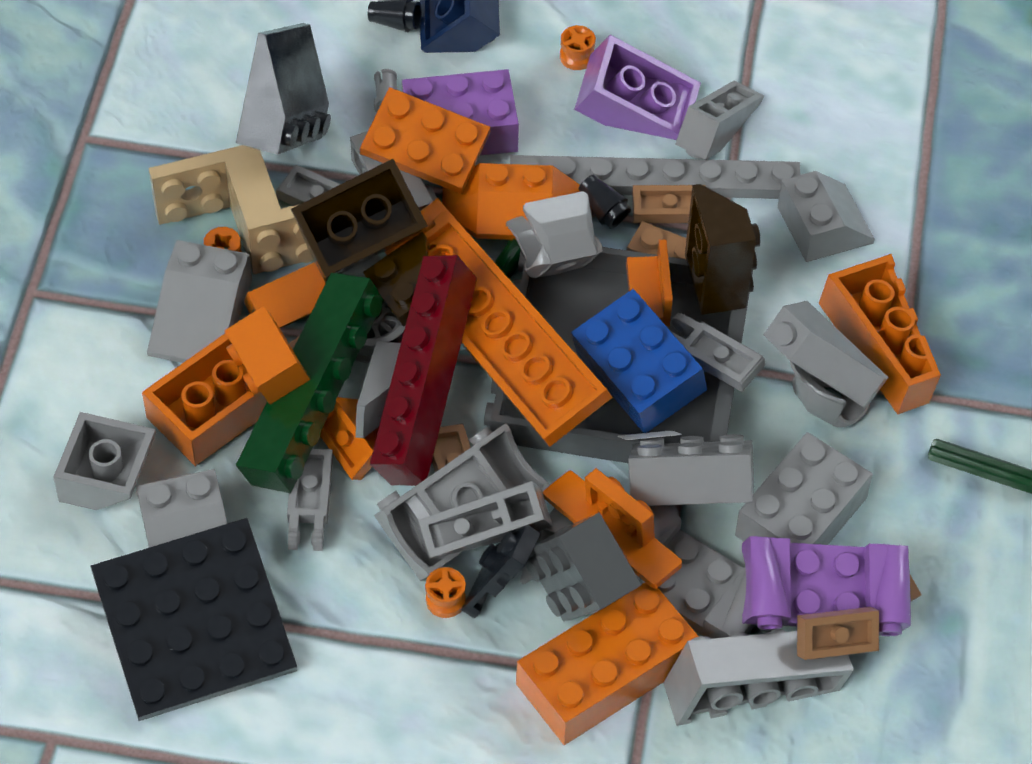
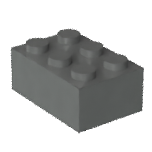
[526,512,641,622]

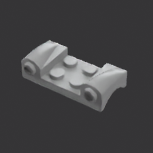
[374,423,550,581]
[636,505,756,639]

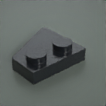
[461,525,540,618]

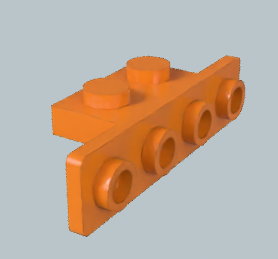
[543,468,682,589]

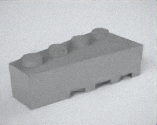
[663,629,854,726]

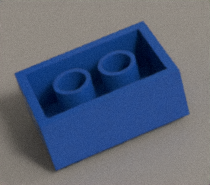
[571,289,707,433]

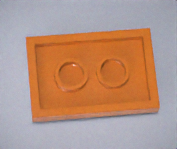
[360,87,490,194]

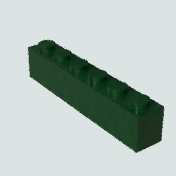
[236,272,384,493]

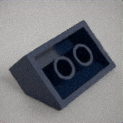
[420,0,500,53]

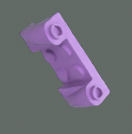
[742,536,911,636]

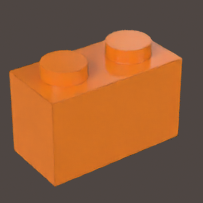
[224,306,310,405]

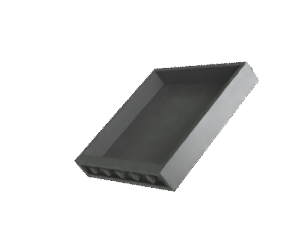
[484,247,753,463]

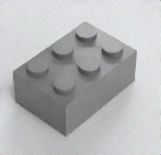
[735,432,873,545]
[628,434,754,506]

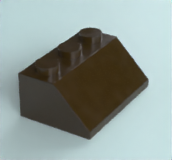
[291,159,428,281]
[685,184,760,315]

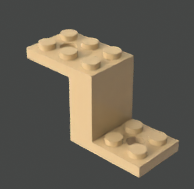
[149,145,313,275]

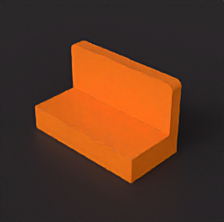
[626,239,673,326]
[243,262,326,328]
[320,397,379,480]

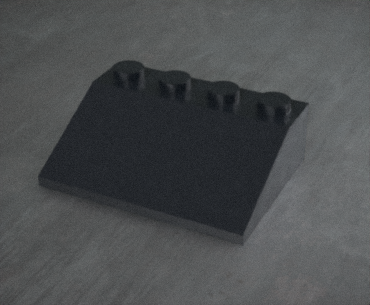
[236,23,331,155]

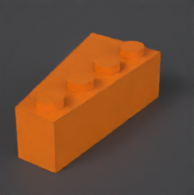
[819,254,941,415]

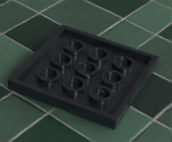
[90,518,297,721]

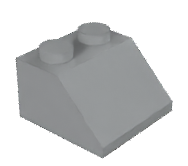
[778,171,874,262]
[53,412,156,510]

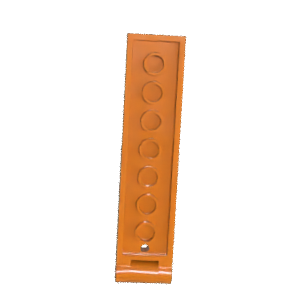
[385,198,612,447]

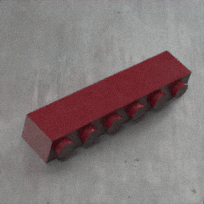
[370,255,477,486]

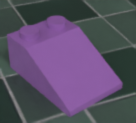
[574,35,701,140]

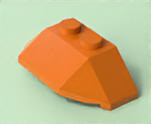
[442,163,580,240]

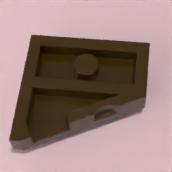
[363,232,430,327]

